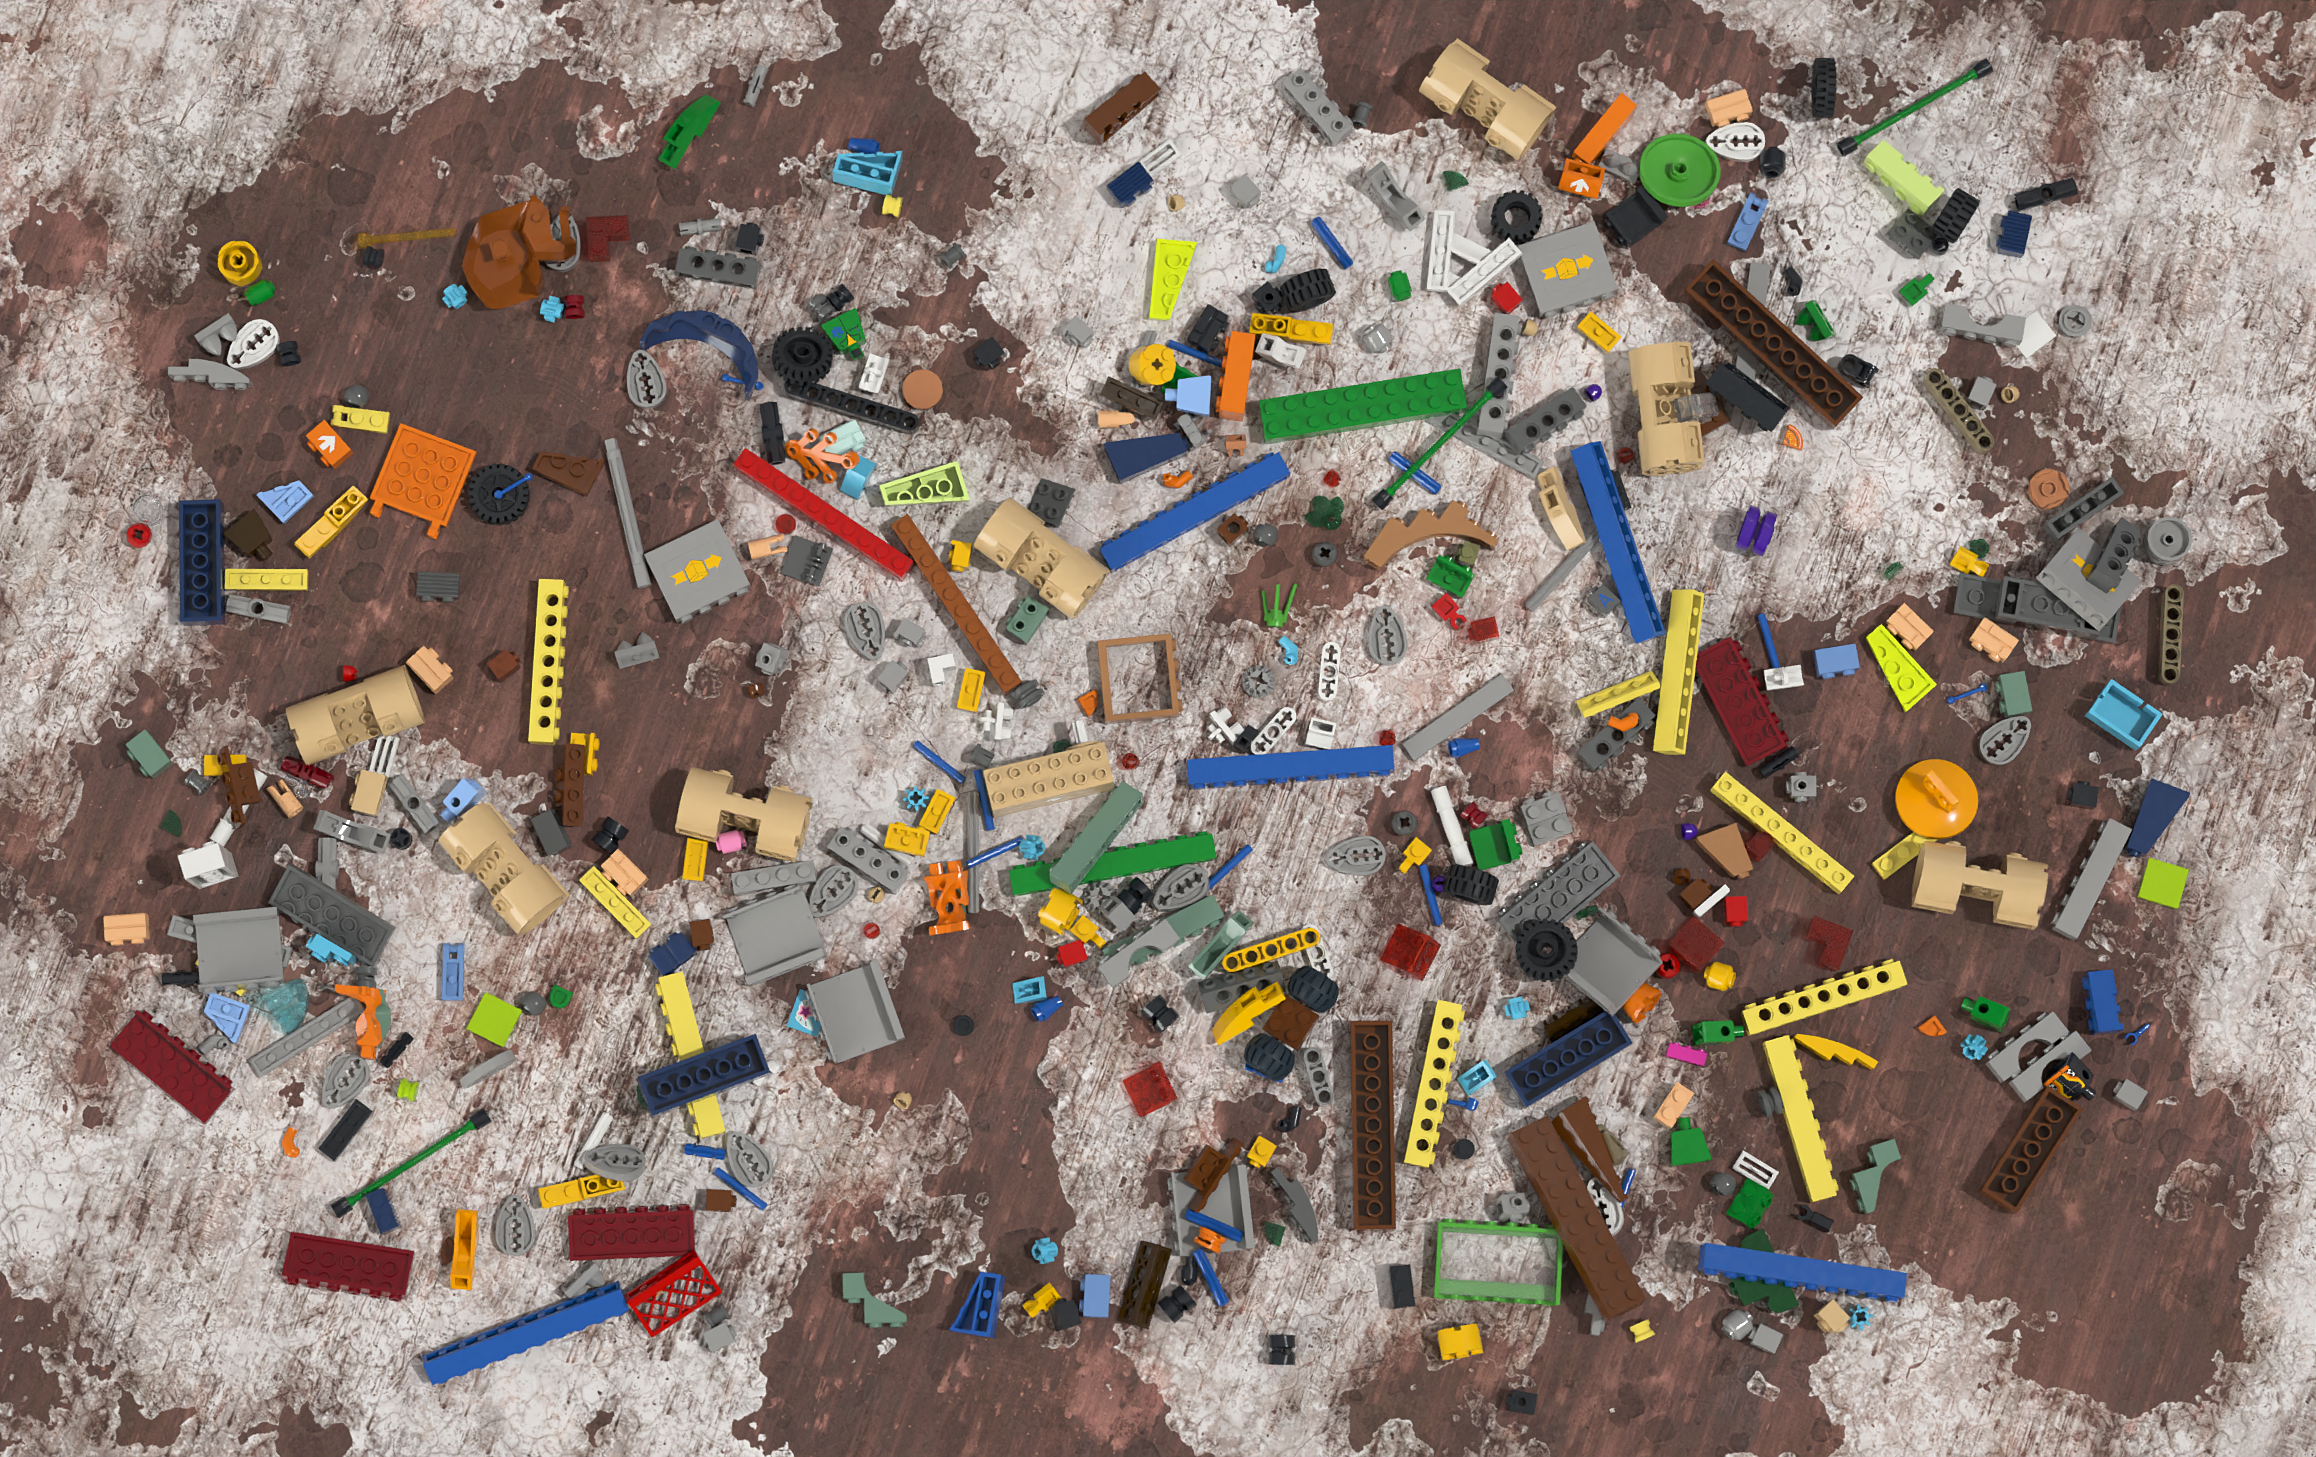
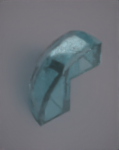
[262,979,309,1035]

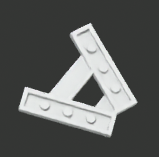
[1427,210,1523,307]

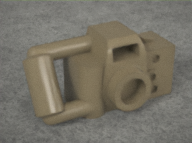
[1597,1124,1630,1166]

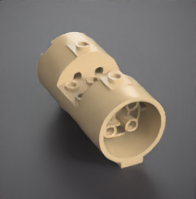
[1419,38,1556,161]
[1628,341,1705,476]
[974,497,1111,619]
[286,665,425,765]
[675,767,813,863]
[438,802,570,936]
[1911,840,2048,930]

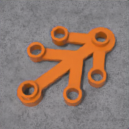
[785,428,860,484]

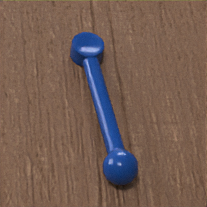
[722,374,763,391]
[494,473,533,499]
[1947,684,1988,704]

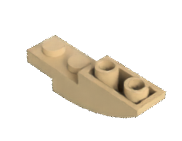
[1537,466,1586,550]

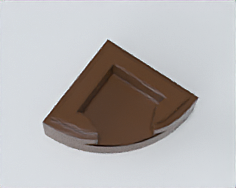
[441,1236,454,1266]

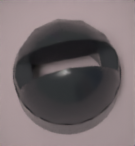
[1932,238,1949,256]

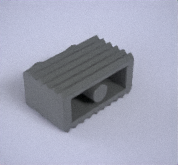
[416,571,461,603]

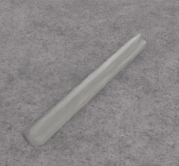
[1525,527,1599,612]
[967,791,979,914]

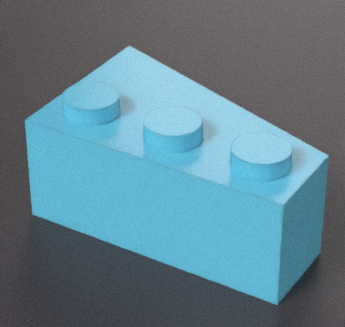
[833,151,902,197]

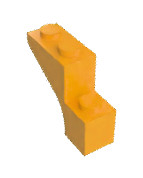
[450,1209,479,1290]

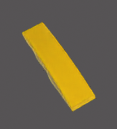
[1793,1034,1878,1070]

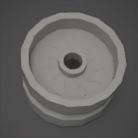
[2142,516,2193,566]

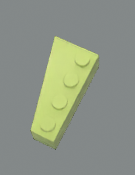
[1864,140,1945,217]
[879,461,970,507]

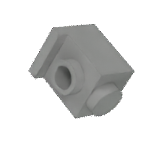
[1062,315,1094,348]
[893,618,927,648]

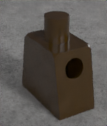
[224,509,273,561]

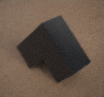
[1234,724,1259,754]

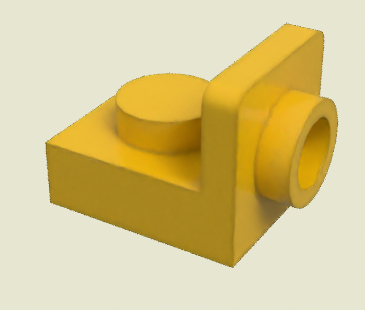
[1246,1136,1277,1169]

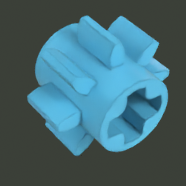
[442,284,468,309]
[540,296,564,322]
[903,786,929,812]
[1019,835,1045,860]
[1504,996,1530,1020]
[1960,1034,1988,1060]
[1032,1237,1058,1264]
[1848,1304,1873,1330]

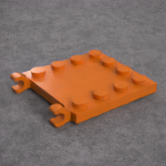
[370,423,477,540]

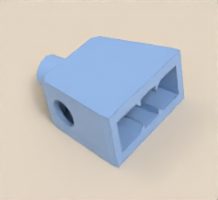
[1165,376,1211,417]
[440,778,487,822]

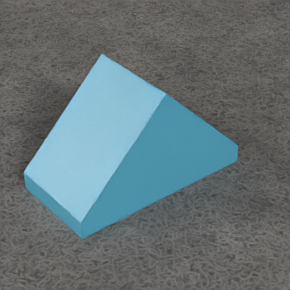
[840,455,877,500]
[1012,976,1047,1004]
[1457,1059,1497,1096]

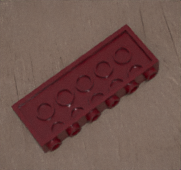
[1696,636,1790,767]
[110,1010,235,1124]
[568,1204,696,1261]
[281,1232,415,1302]

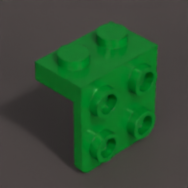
[1469,818,1522,870]

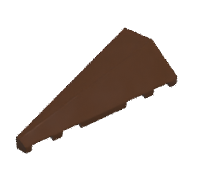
[1551,1096,1628,1203]

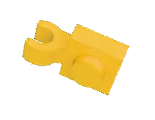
[1950,546,1989,577]
[1398,837,1432,874]
[1070,915,1106,949]
[1023,1283,1062,1317]

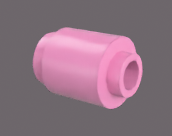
[716,829,747,854]

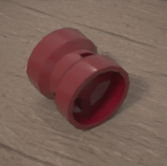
[564,295,585,319]
[1460,801,1488,830]

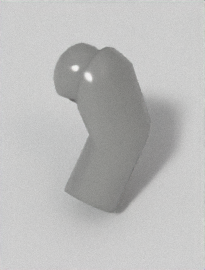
[199,1035,230,1055]

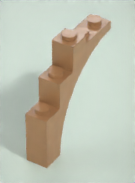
[1363,500,1499,571]

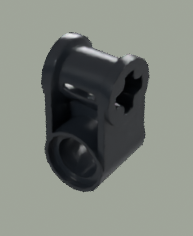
[1838,354,1879,388]

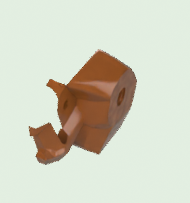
[462,195,576,309]

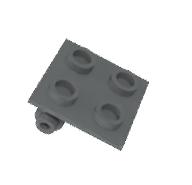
[1887,209,1938,259]
[1028,478,1076,528]
[781,535,833,587]

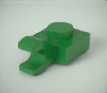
[1899,273,1935,307]

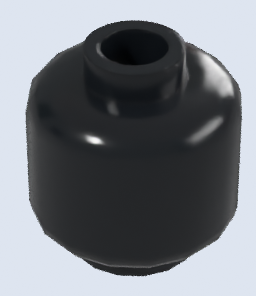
[1759,146,1786,178]

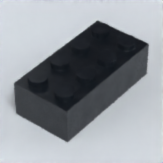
[1706,360,1791,432]

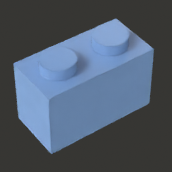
[1813,644,1860,679]
[1079,1274,1111,1318]

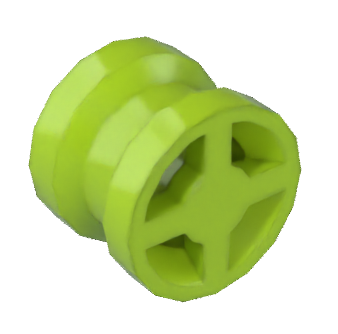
[397,1078,419,1102]

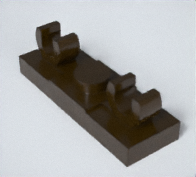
[1099,376,1164,421]
[1543,998,1605,1043]

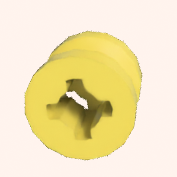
[882,194,903,217]
[1629,1319,1655,1343]

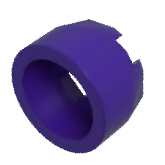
[1584,384,1602,402]
[1681,823,1698,840]
[1432,875,1446,892]

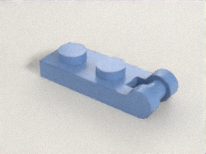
[1727,192,1769,252]
[442,943,465,1001]

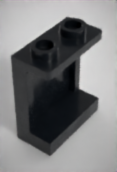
[1603,185,1668,249]

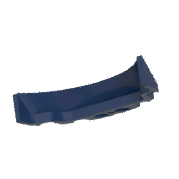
[640,310,758,401]

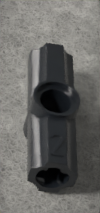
[2014,177,2078,212]
[760,401,786,465]

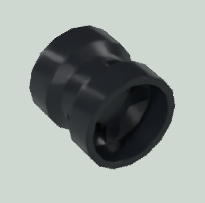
[826,283,854,312]
[277,341,301,366]

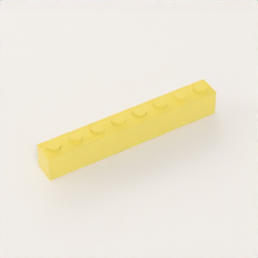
[1653,589,1704,755]
[655,971,725,1140]
[1762,1035,1838,1203]

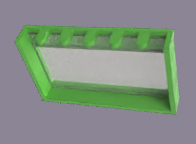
[1433,1219,1563,1306]

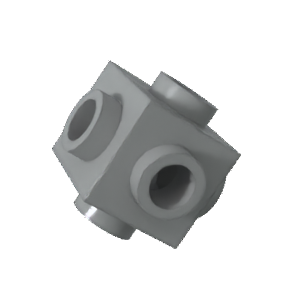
[755,642,789,675]
[1785,772,1816,802]
[1495,1191,1530,1223]

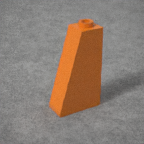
[1572,93,1637,165]

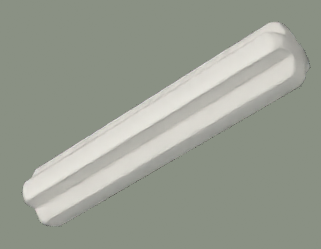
[860,823,913,867]
[574,1112,613,1170]

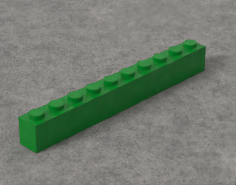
[1009,831,1217,897]

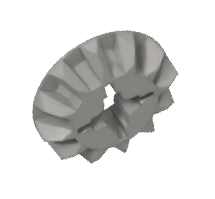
[2059,305,2092,338]
[1242,665,1275,698]
[1084,881,1117,914]

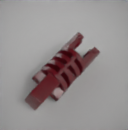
[281,756,334,789]

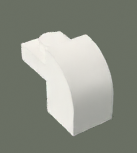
[1255,333,1307,369]

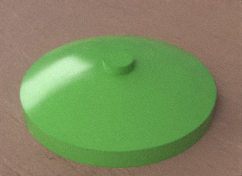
[1639,134,1721,207]

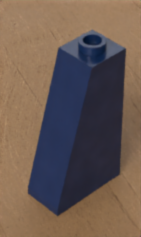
[1104,433,1189,484]
[2123,778,2190,858]

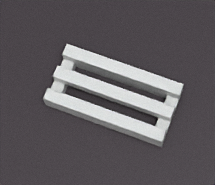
[1139,139,1182,178]
[369,734,400,778]
[1692,884,1730,918]
[1732,1150,1779,1190]

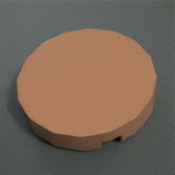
[902,369,943,411]
[2028,469,2070,510]

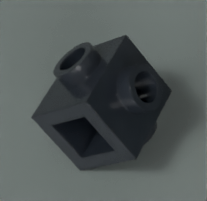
[1252,281,1283,315]

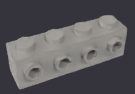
[1282,67,1353,147]
[827,827,910,895]

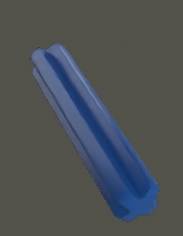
[1311,217,1353,269]
[1389,451,1442,495]
[1185,1208,1244,1242]
[1193,1248,1229,1307]

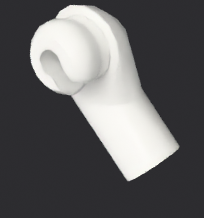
[752,1060,780,1086]

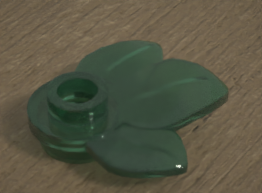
[1305,496,1344,530]

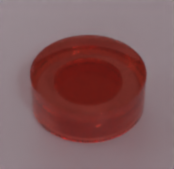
[776,514,796,535]

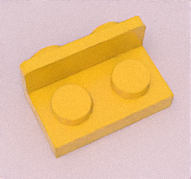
[570,733,600,776]
[884,822,930,857]

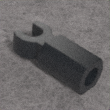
[1795,1204,1834,1233]

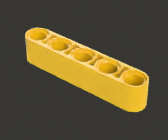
[1222,928,1321,973]

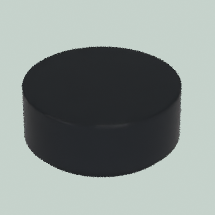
[953,1015,974,1036]

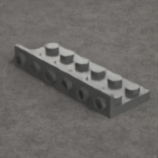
[1495,840,1620,943]
[268,863,396,967]

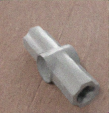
[226,594,291,624]
[389,774,440,834]
[315,838,339,890]

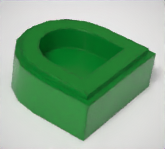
[549,985,574,1009]

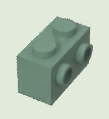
[1005,595,1050,645]
[1995,671,2032,718]
[125,729,173,779]

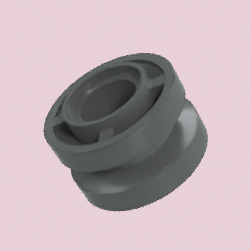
[1012,679,1045,709]
[1757,1086,1783,1118]

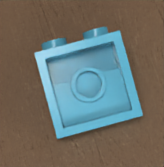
[306,934,358,966]

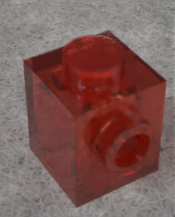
[1467,616,1500,645]
[1745,831,1774,862]

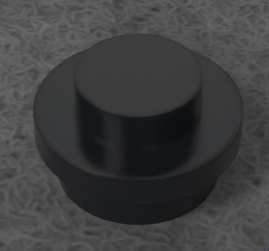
[1454,1139,1475,1160]

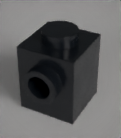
[735,222,764,256]
[972,337,1005,371]
[2066,781,2099,810]
[1048,1298,1081,1332]
[1505,1390,1538,1416]

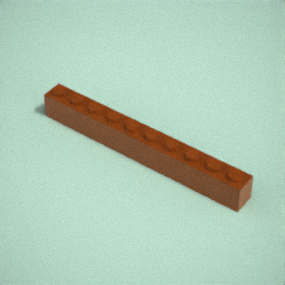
[891,514,1022,697]

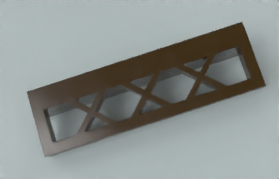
[1117,1240,1172,1330]

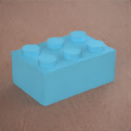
[2085,679,2163,751]

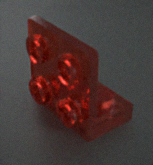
[1667,917,1724,974]
[1380,924,1441,981]
[1123,1061,1178,1117]

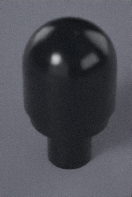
[1181,1256,1198,1286]

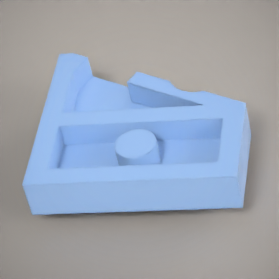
[257,481,314,524]
[204,994,251,1044]

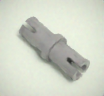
[743,64,769,107]
[679,218,721,236]

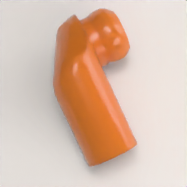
[1162,470,1193,489]
[1607,712,1639,731]
[281,1127,300,1158]

